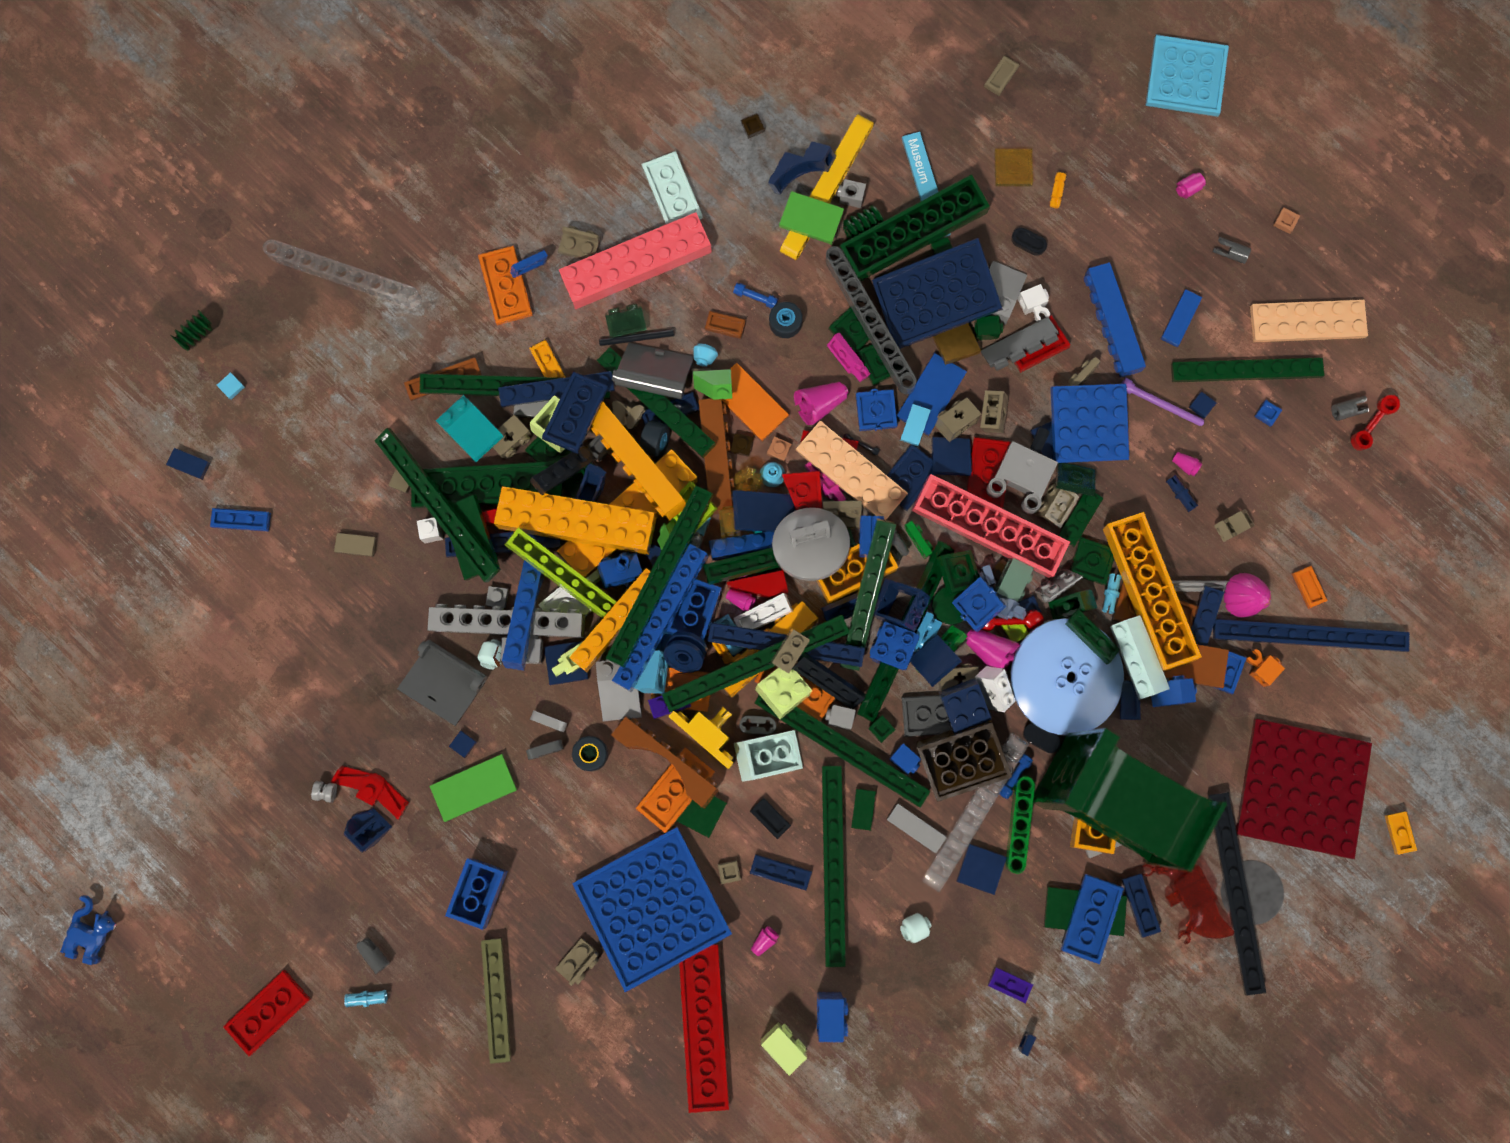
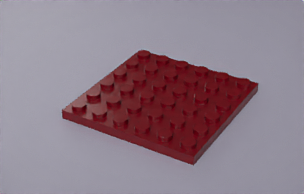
[1236,719,1372,860]

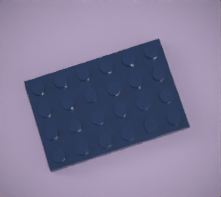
[872,238,1003,349]

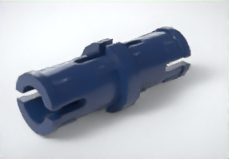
[1166,475,1199,512]

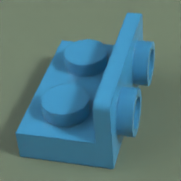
[914,612,942,652]

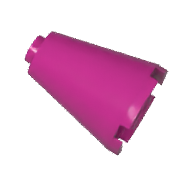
[794,382,848,425]
[966,629,1020,672]

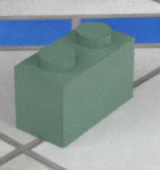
[994,558,1034,602]

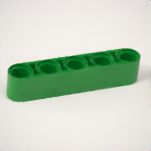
[1005,776,1035,874]

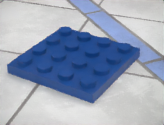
[1050,384,1129,463]

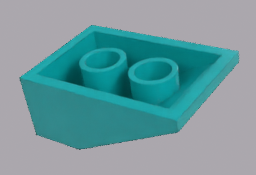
[436,395,504,462]

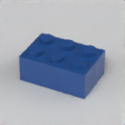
[666,579,722,642]
[445,858,508,930]
[817,992,848,1042]

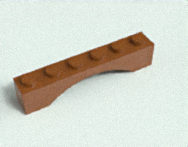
[611,716,719,809]

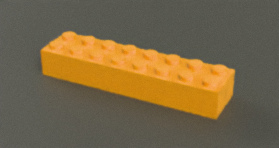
[557,449,698,578]
[494,486,657,555]
[1103,512,1201,671]

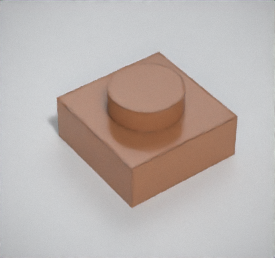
[1273,207,1300,234]
[767,436,792,462]

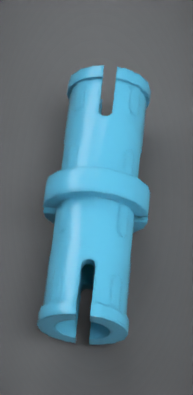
[1102,573,1122,614]
[344,990,387,1007]

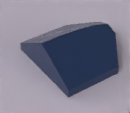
[344,808,392,853]

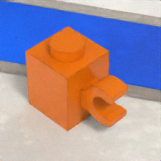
[1246,649,1285,687]

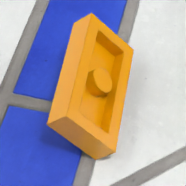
[1384,811,1417,855]

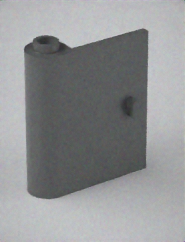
[612,343,694,399]
[397,640,488,726]

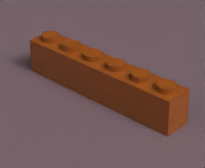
[699,399,734,514]

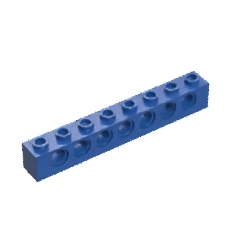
[612,544,708,693]

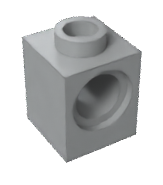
[837,179,866,208]
[825,705,856,730]

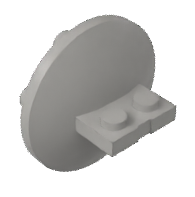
[772,508,850,581]

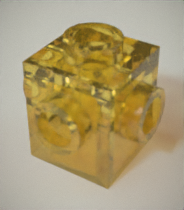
[734,467,763,492]

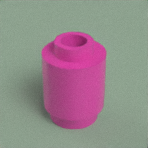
[1176,173,1206,199]

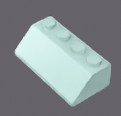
[1110,615,1170,700]

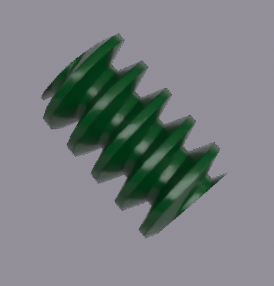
[843,205,884,240]
[171,310,213,351]

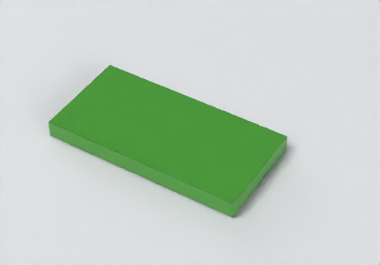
[430,754,517,822]

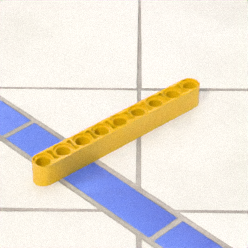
[780,114,874,260]

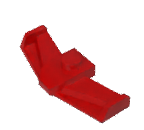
[331,766,409,820]

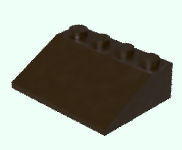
[917,718,1012,802]

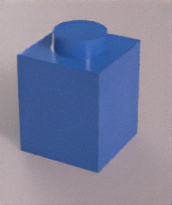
[889,744,921,774]

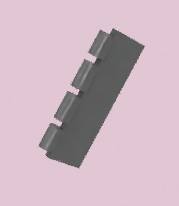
[981,317,1059,371]

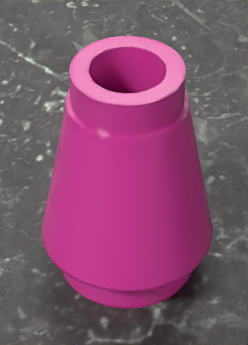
[1172,452,1202,477]
[726,589,756,611]
[751,926,779,957]

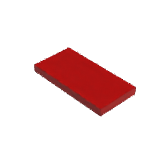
[967,437,1011,509]
[223,970,311,1057]

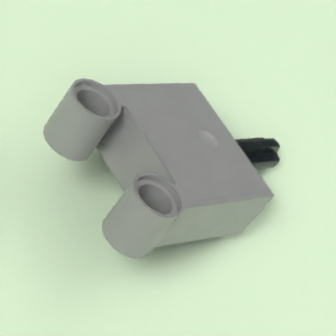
[986,428,1058,515]

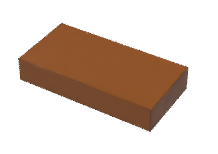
[705,311,746,339]

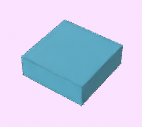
[217,372,245,400]

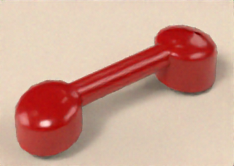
[1351,395,1400,451]
[981,610,1044,631]

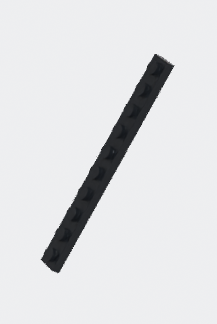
[1207,792,1266,996]

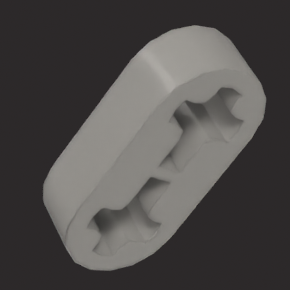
[530,710,568,732]

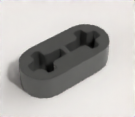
[739,716,776,735]
[526,740,564,760]

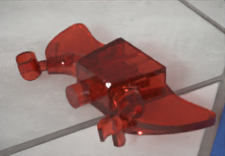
[1142,864,1234,945]

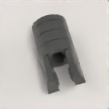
[1212,237,1251,264]
[1331,395,1369,421]
[890,529,909,561]
[356,938,390,975]

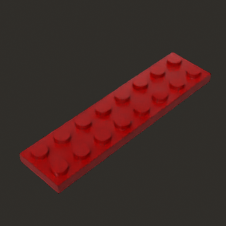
[679,944,729,1113]

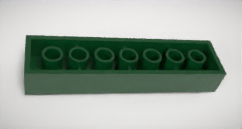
[840,174,990,282]

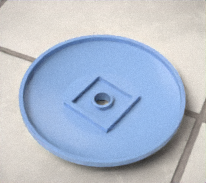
[1011,619,1124,735]

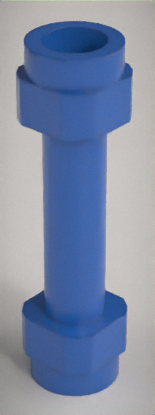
[733,283,779,308]
[998,754,1033,800]

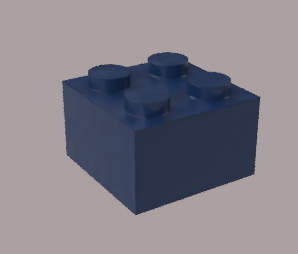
[938,678,992,733]

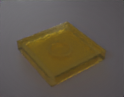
[994,149,1033,186]

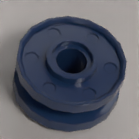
[664,631,707,673]

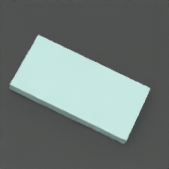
[642,151,703,224]

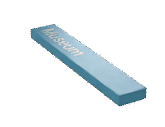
[902,132,951,237]

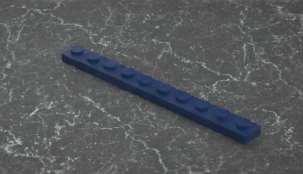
[1213,619,1410,652]

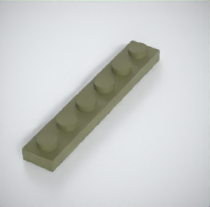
[481,938,511,1064]

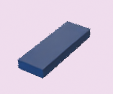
[1161,289,1202,347]
[210,508,271,532]

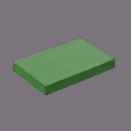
[779,191,844,245]

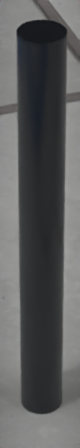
[599,329,674,346]

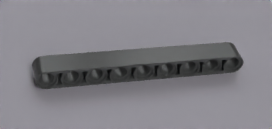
[826,246,916,394]

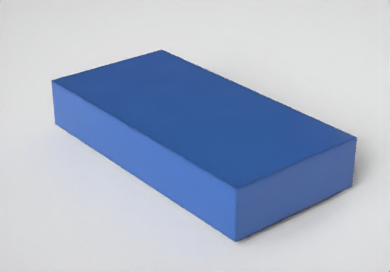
[510,250,548,278]

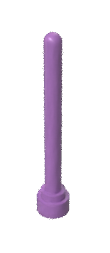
[1121,377,1204,426]

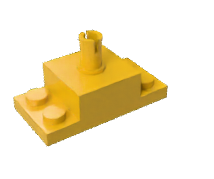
[668,707,734,769]

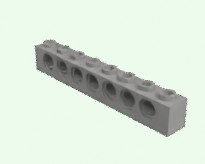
[428,604,585,638]

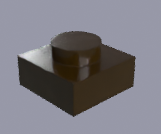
[731,433,753,457]

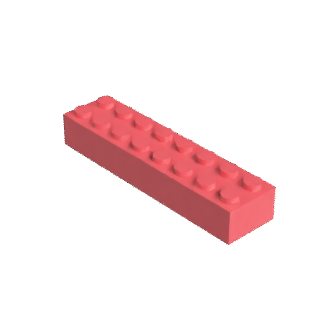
[559,212,712,310]
[911,474,1070,578]

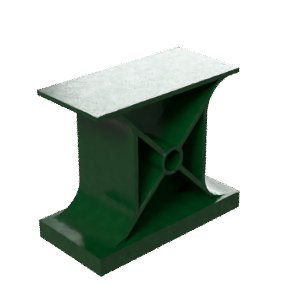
[1033,728,1227,872]

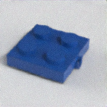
[856,389,897,431]
[952,577,1006,632]

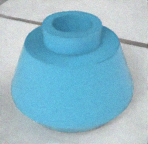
[693,344,718,367]
[759,462,785,487]

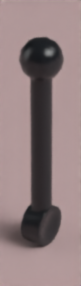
[843,433,880,455]

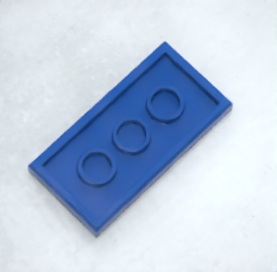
[896,353,967,436]
[1061,874,1124,964]

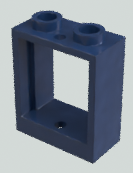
[873,578,930,632]

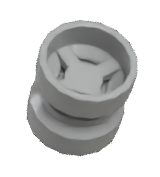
[311,781,337,803]

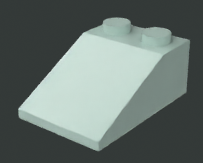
[734,730,803,782]

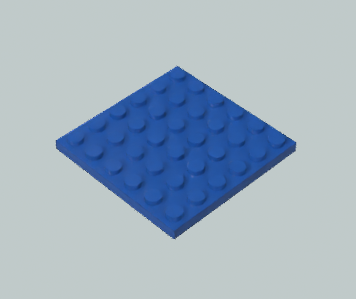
[572,827,732,992]

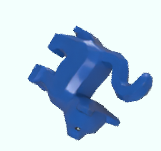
[61,895,116,965]

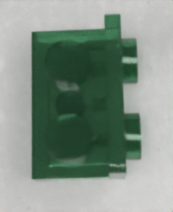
[605,304,647,338]

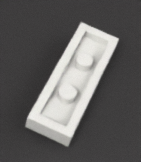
[734,593,793,630]

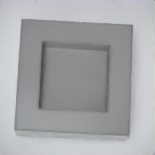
[486,586,509,609]

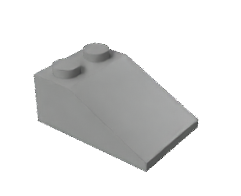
[987,261,1027,325]
[596,661,642,722]

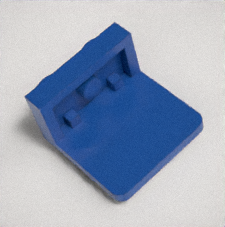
[869,621,920,670]

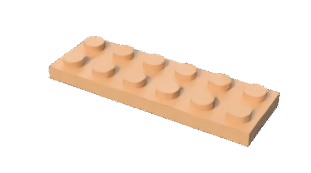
[1250,300,1368,342]
[795,421,908,520]

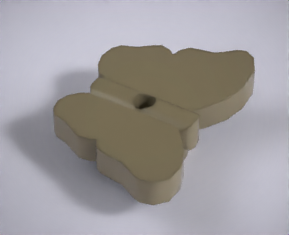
[612,401,645,430]

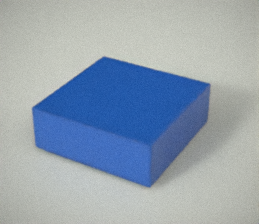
[1254,400,1282,427]

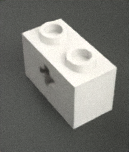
[975,666,1015,712]

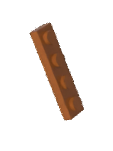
[404,358,482,401]

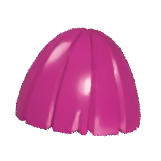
[1224,573,1271,617]

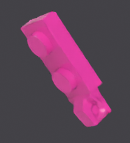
[827,333,870,382]
[804,462,846,501]

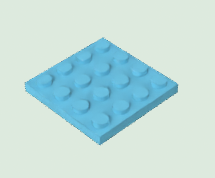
[1145,35,1229,117]

